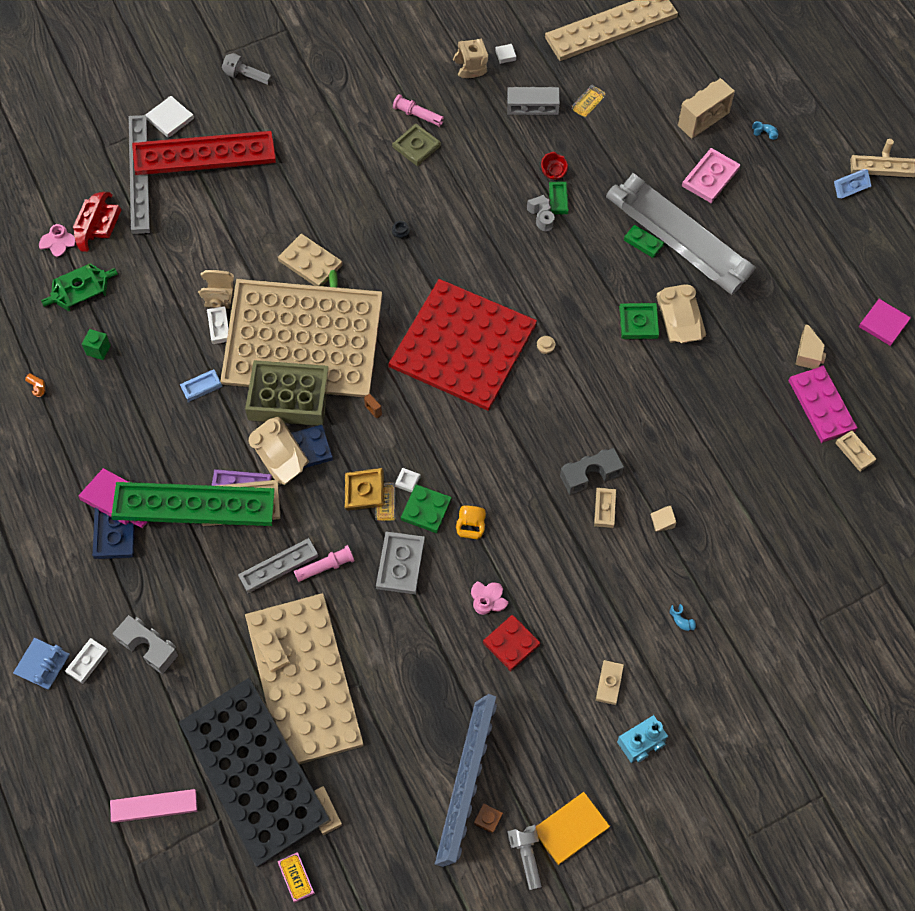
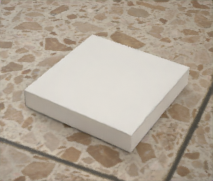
[146,96,194,138]

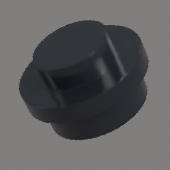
[392,221,410,238]

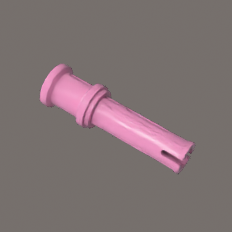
[393,94,444,127]
[294,545,354,582]

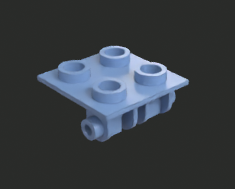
[13,638,70,690]

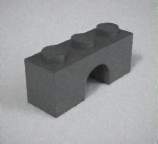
[560,448,624,495]

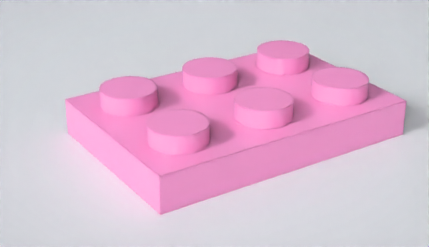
[682,148,740,203]

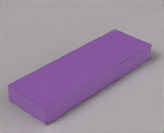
[212,470,272,486]

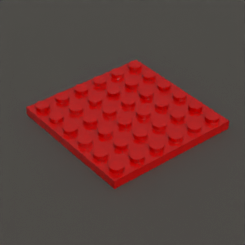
[389,279,537,411]

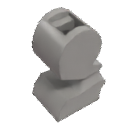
[527,195,554,231]

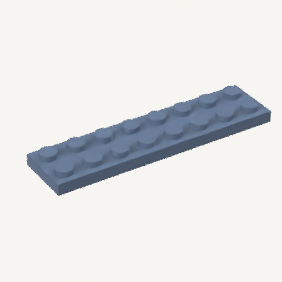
[435,694,497,867]

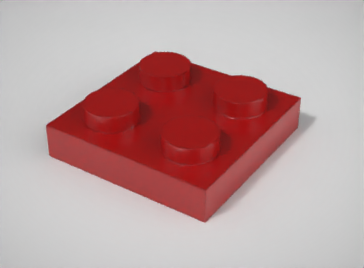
[483,615,540,672]

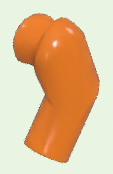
[25,373,46,397]

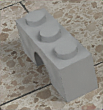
[113,615,178,674]

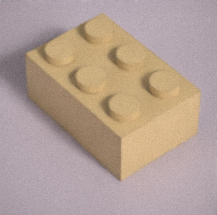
[678,78,735,139]

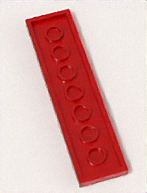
[132,131,276,175]

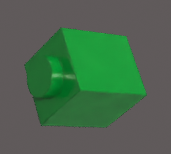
[82,329,111,360]

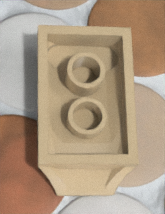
[656,285,706,343]
[249,417,309,485]

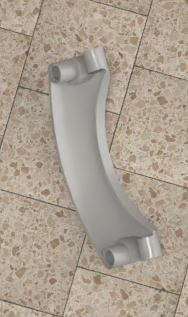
[606,173,756,295]

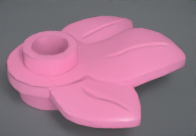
[39,224,75,257]
[471,582,508,615]

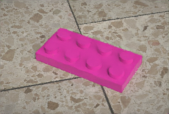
[788,366,857,443]

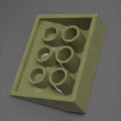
[245,360,329,426]

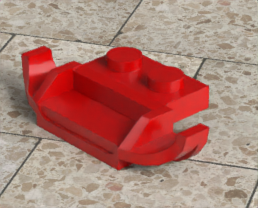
[73,192,122,252]

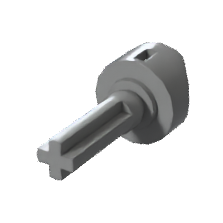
[222,53,271,85]
[507,825,542,890]

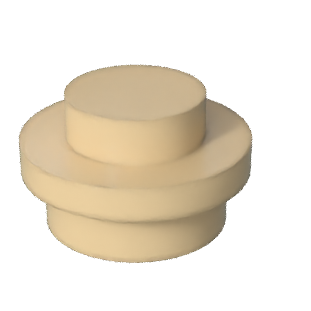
[537,336,555,354]

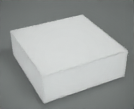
[495,44,516,64]
[395,468,420,493]

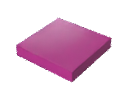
[859,299,911,346]

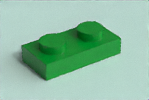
[624,225,664,258]

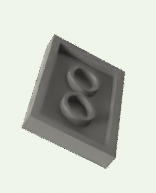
[376,532,425,594]

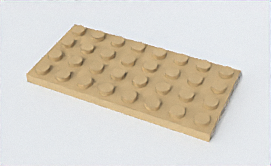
[245,593,364,764]

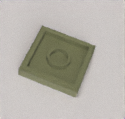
[392,124,441,166]

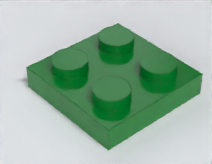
[619,303,659,339]
[401,485,452,533]

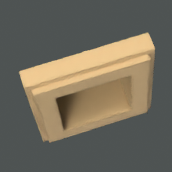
[650,506,676,532]

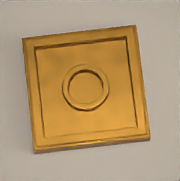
[345,468,384,511]

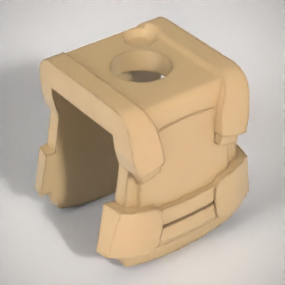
[453,39,488,78]
[198,270,234,309]

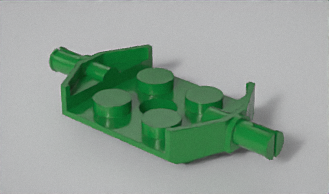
[41,264,118,311]

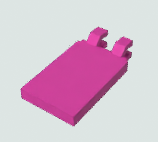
[79,468,147,528]

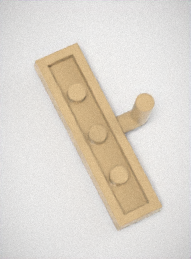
[850,139,915,177]

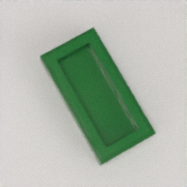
[549,182,569,215]

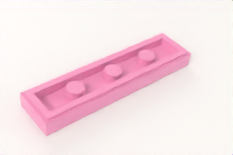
[110,789,198,823]

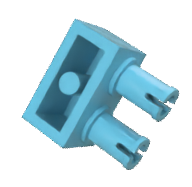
[617,715,668,763]

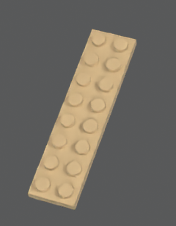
[545,0,678,61]

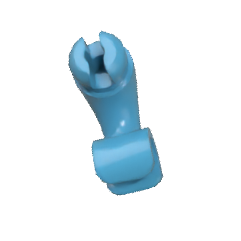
[752,121,778,140]
[670,604,696,631]

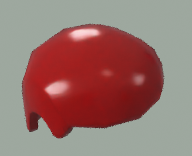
[541,152,568,180]

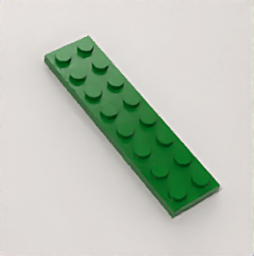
[111,482,275,526]

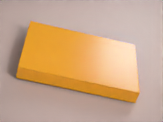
[536,792,610,865]

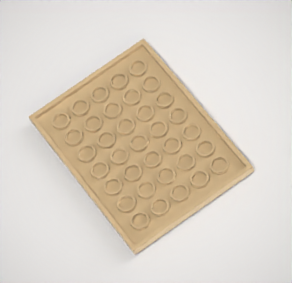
[220,279,382,397]

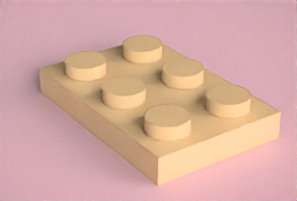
[278,234,343,286]

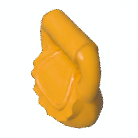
[456,506,486,539]

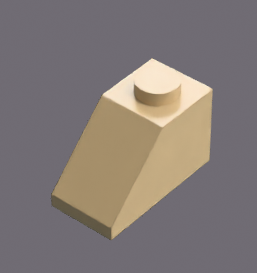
[795,325,826,369]

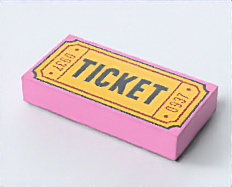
[278,852,314,903]

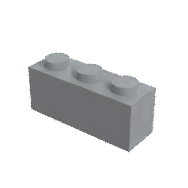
[507,87,559,115]

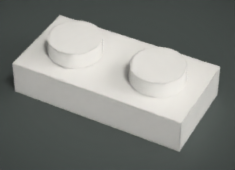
[207,306,229,344]
[65,638,108,684]

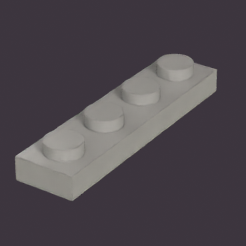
[238,538,318,593]

